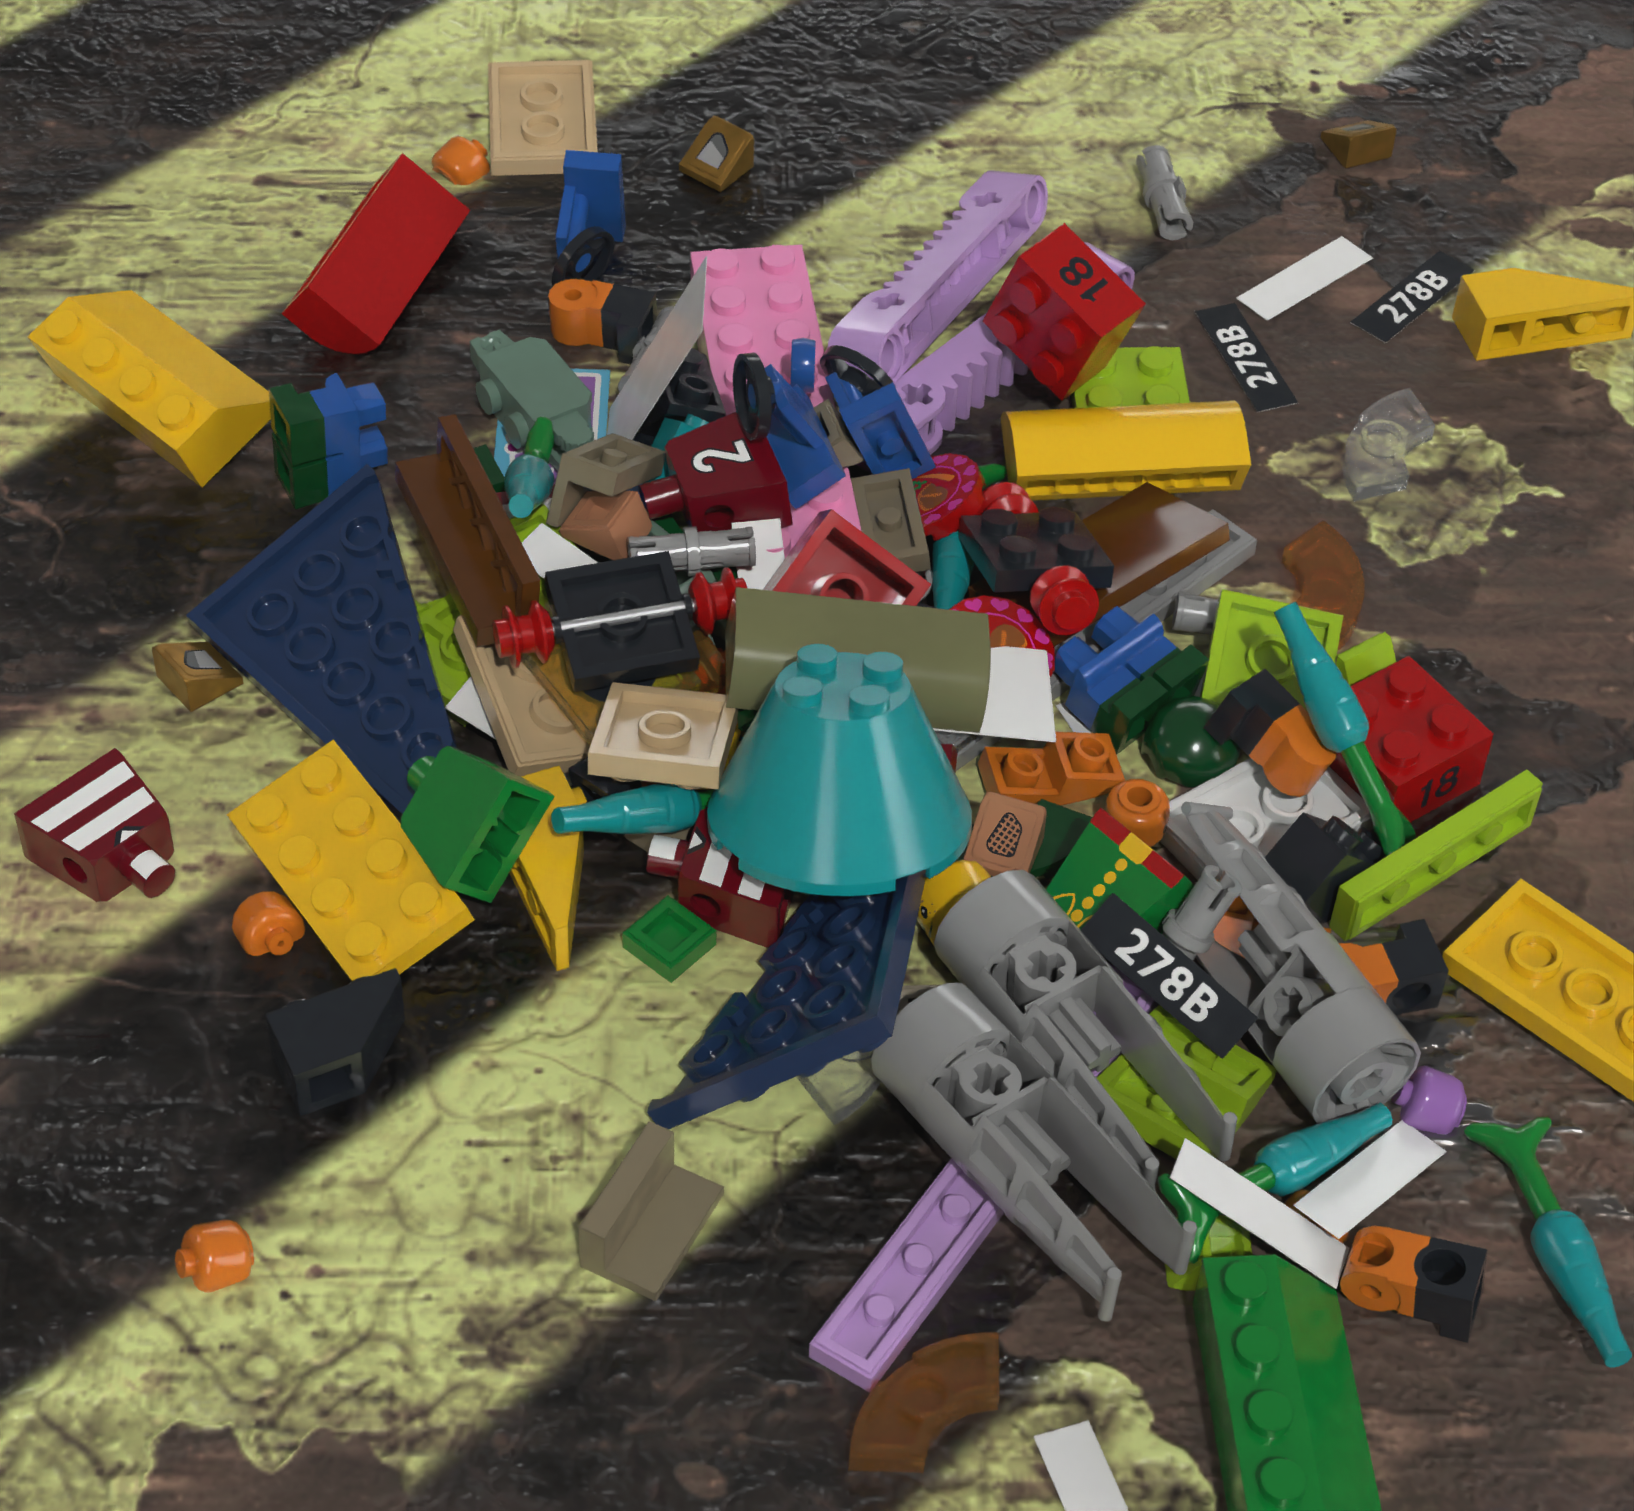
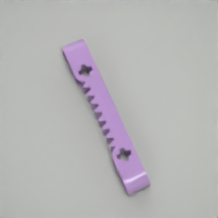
[827,170,1048,383]
[856,242,1135,475]

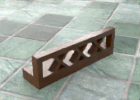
[395,414,541,647]

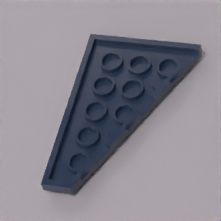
[186,464,458,819]
[647,869,926,1130]

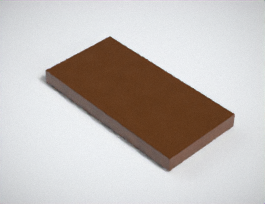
[968,482,1230,647]

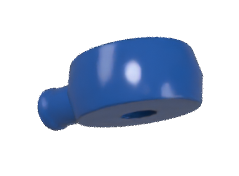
[790,338,816,393]

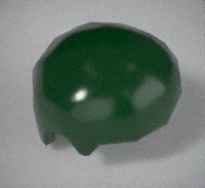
[1140,696,1241,788]

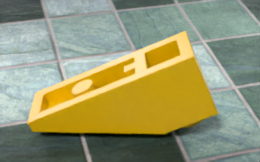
[1452,268,1634,361]
[509,765,587,971]

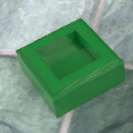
[622,895,717,983]

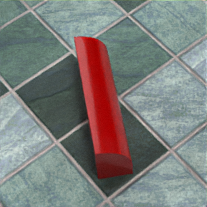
[281,153,470,354]

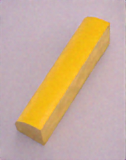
[1001,400,1251,501]

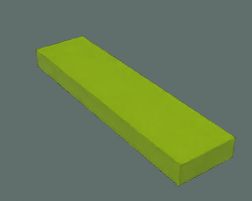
[1329,769,1543,941]

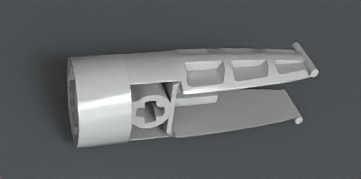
[1180,802,1421,1124]
[934,870,1237,1190]
[871,983,1197,1322]

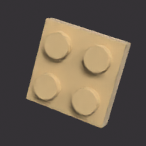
[588,682,739,790]

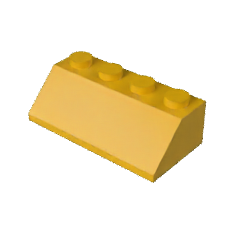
[27,290,271,488]

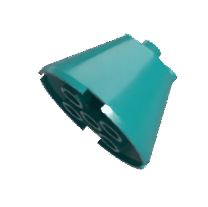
[707,644,972,896]

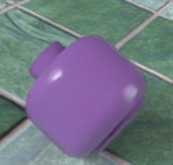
[1391,1066,1467,1134]

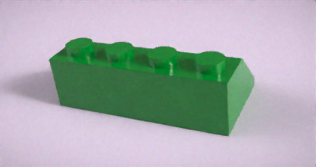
[1192,1254,1382,1511]

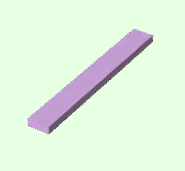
[809,963,1159,1393]

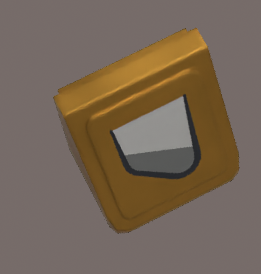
[679,116,754,192]
[1320,120,1397,168]
[152,642,244,712]

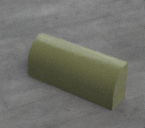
[725,587,991,733]

